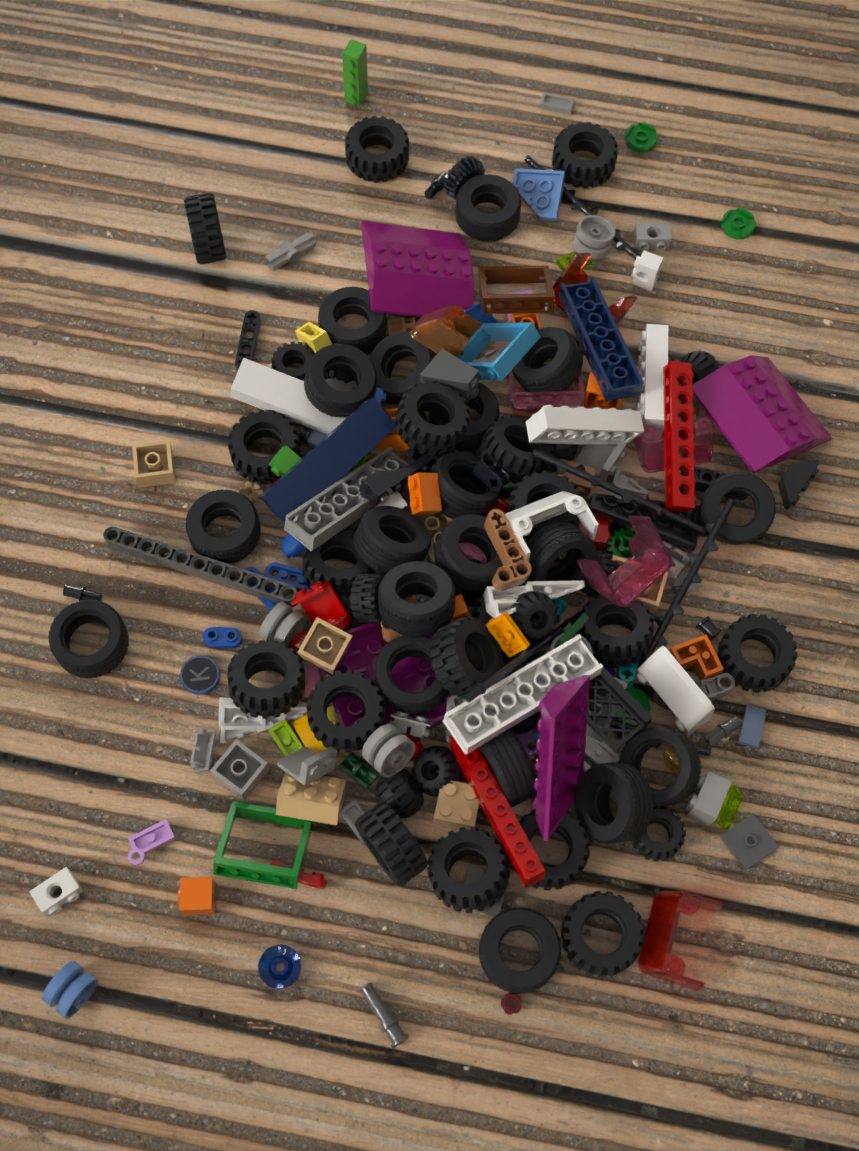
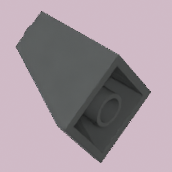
[420,349,480,404]

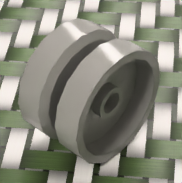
[572,215,615,260]
[259,601,307,649]
[362,724,415,777]

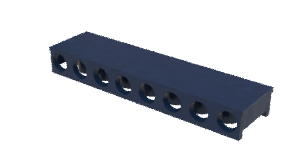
[558,278,644,401]
[259,397,396,526]

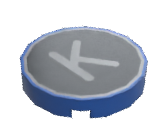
[180,656,220,695]

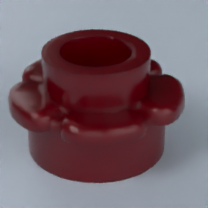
[500,993,522,1015]

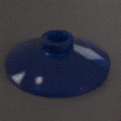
[258,944,301,989]

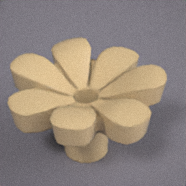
[239,481,264,502]

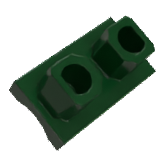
[338,752,379,790]

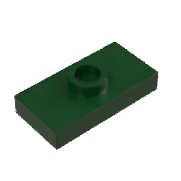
[554,613,589,648]

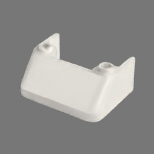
[505,491,599,561]
[636,646,715,737]

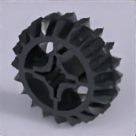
[442,156,485,200]

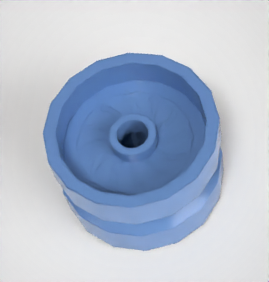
[42,961,98,1019]

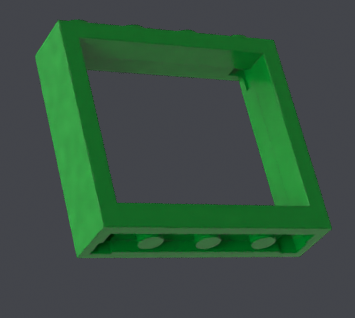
[213,801,313,889]

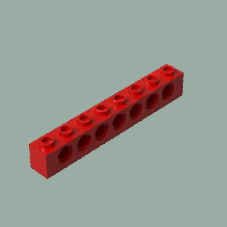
[663,361,696,512]
[449,736,545,888]

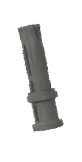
[360,982,409,1048]

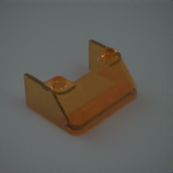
[409,305,481,358]

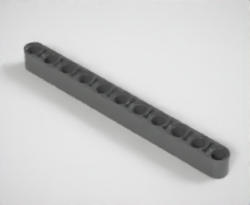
[103,526,298,607]

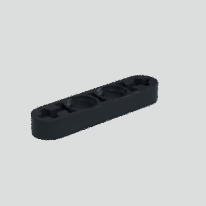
[235,310,261,371]

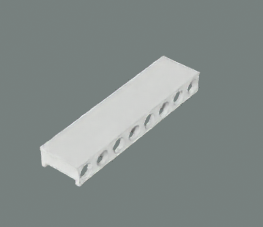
[230,358,347,434]
[443,634,603,755]

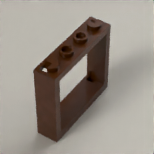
[478,265,555,314]

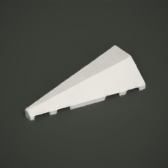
[483,580,585,618]
[218,697,307,743]

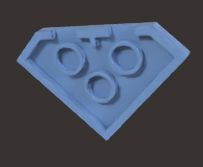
[512,169,565,221]

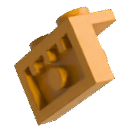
[486,611,530,658]

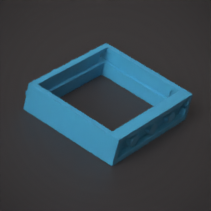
[458,322,541,381]

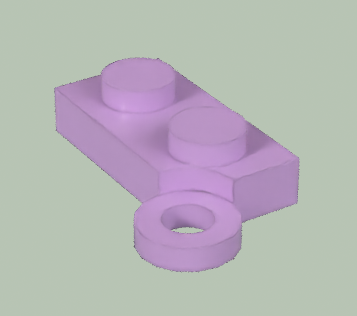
[128,819,176,865]

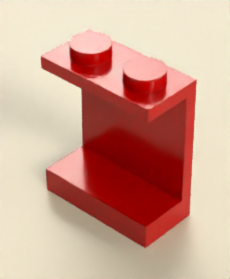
[290,580,352,630]

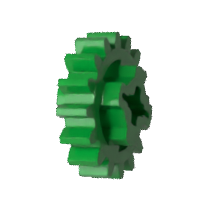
[606,527,648,563]

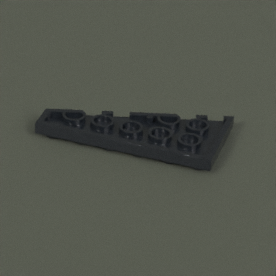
[588,493,701,551]

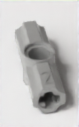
[265,233,317,270]

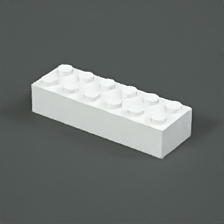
[637,324,668,438]
[526,405,644,446]

